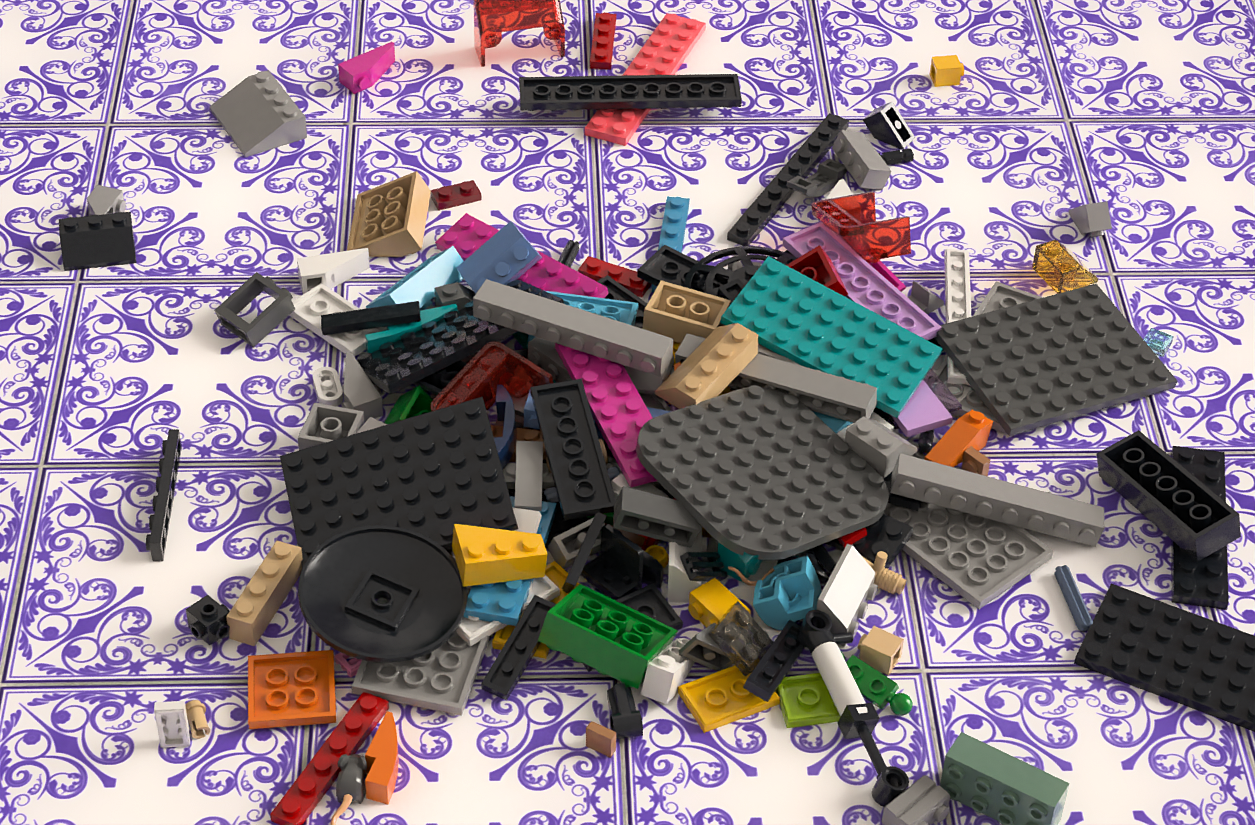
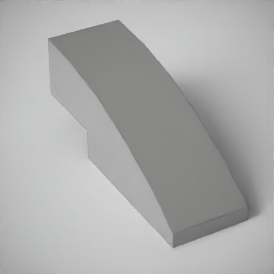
[515,441,543,511]

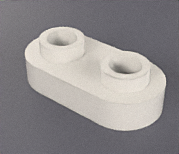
[313,367,343,406]

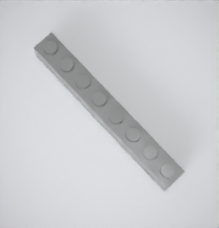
[473,279,673,377]
[675,333,877,423]
[890,453,1105,547]

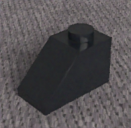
[863,101,915,150]

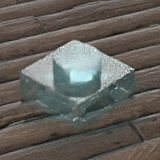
[1143,328,1174,357]

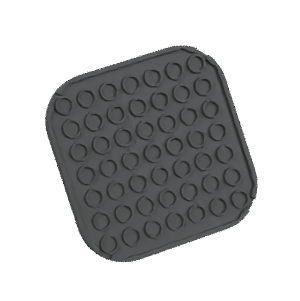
[636,385,889,560]

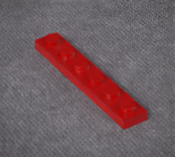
[270,692,389,825]

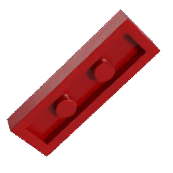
[578,256,652,298]

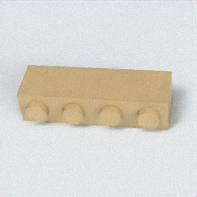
[226,540,303,646]

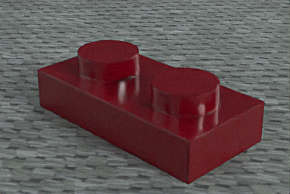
[430,180,482,211]

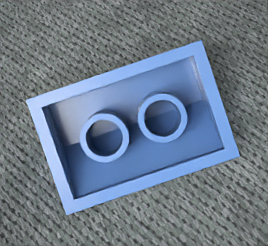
[457,221,542,293]

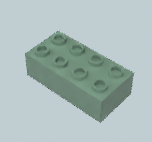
[940,732,1070,825]

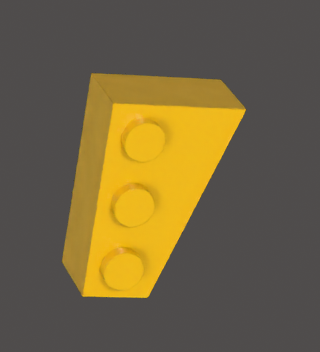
[452,524,547,587]

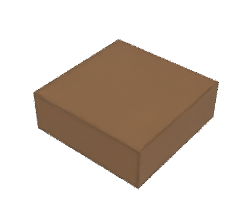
[586,721,616,758]

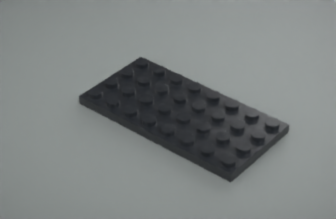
[357,280,564,394]
[1074,583,1255,732]

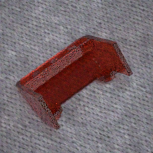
[473,0,565,67]
[811,191,911,263]
[431,342,553,411]

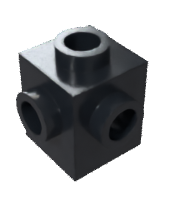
[186,595,230,645]

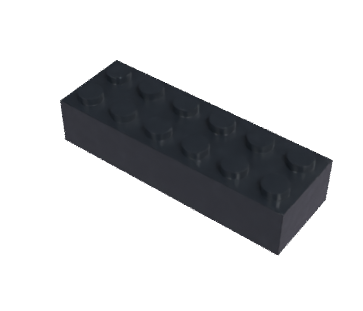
[1097,430,1241,562]

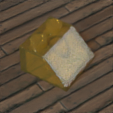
[1032,239,1098,294]

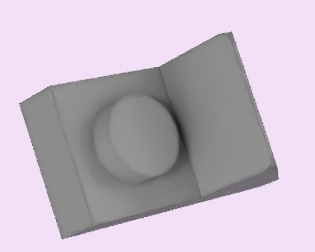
[908,281,944,314]

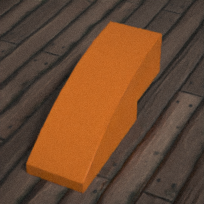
[365,711,399,804]

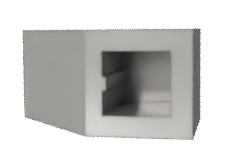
[87,185,126,216]

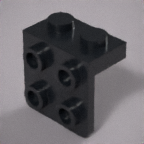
[581,524,644,600]

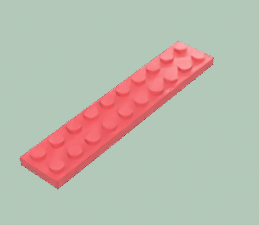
[585,13,706,146]

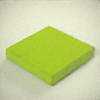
[776,673,841,728]

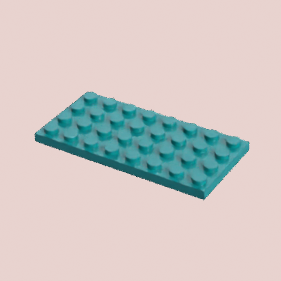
[720,256,943,418]

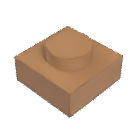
[961,446,991,476]

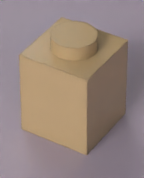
[857,626,904,676]

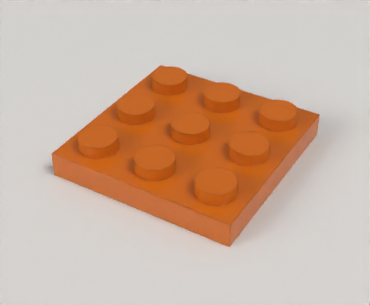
[248,650,336,729]

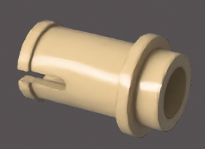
[185,700,210,739]

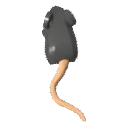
[331,754,367,825]

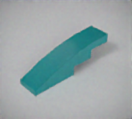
[365,304,458,353]

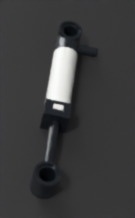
[797,610,909,807]

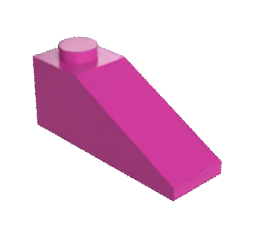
[338,41,395,94]

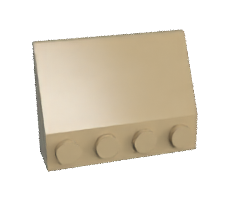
[347,171,431,257]

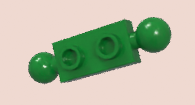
[841,652,913,716]

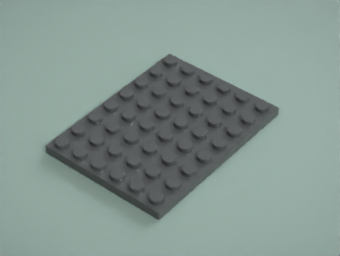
[934,283,1178,436]

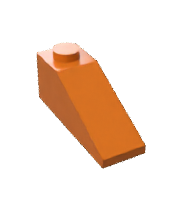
[924,410,993,467]

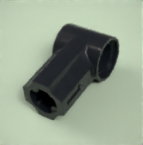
[607,683,643,739]

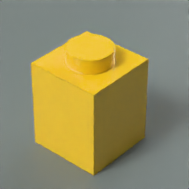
[929,55,964,87]

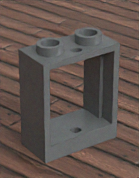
[214,272,295,348]

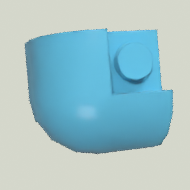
[753,555,822,630]

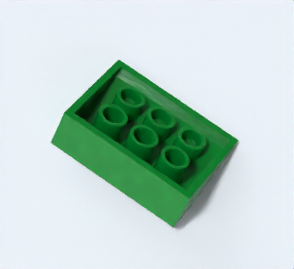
[538,584,678,689]

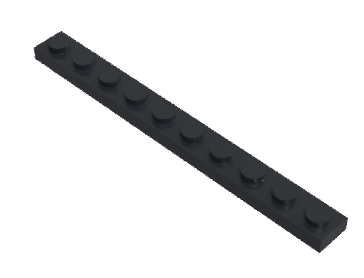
[727,113,849,246]

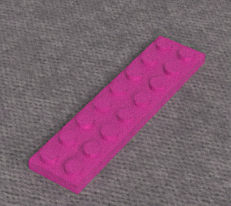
[435,213,609,298]
[555,343,657,488]

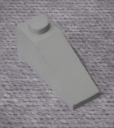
[342,352,383,422]

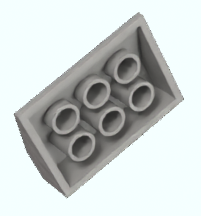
[209,70,307,157]

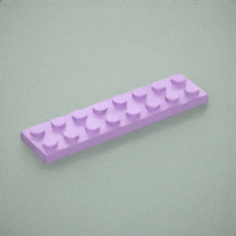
[782,222,942,340]

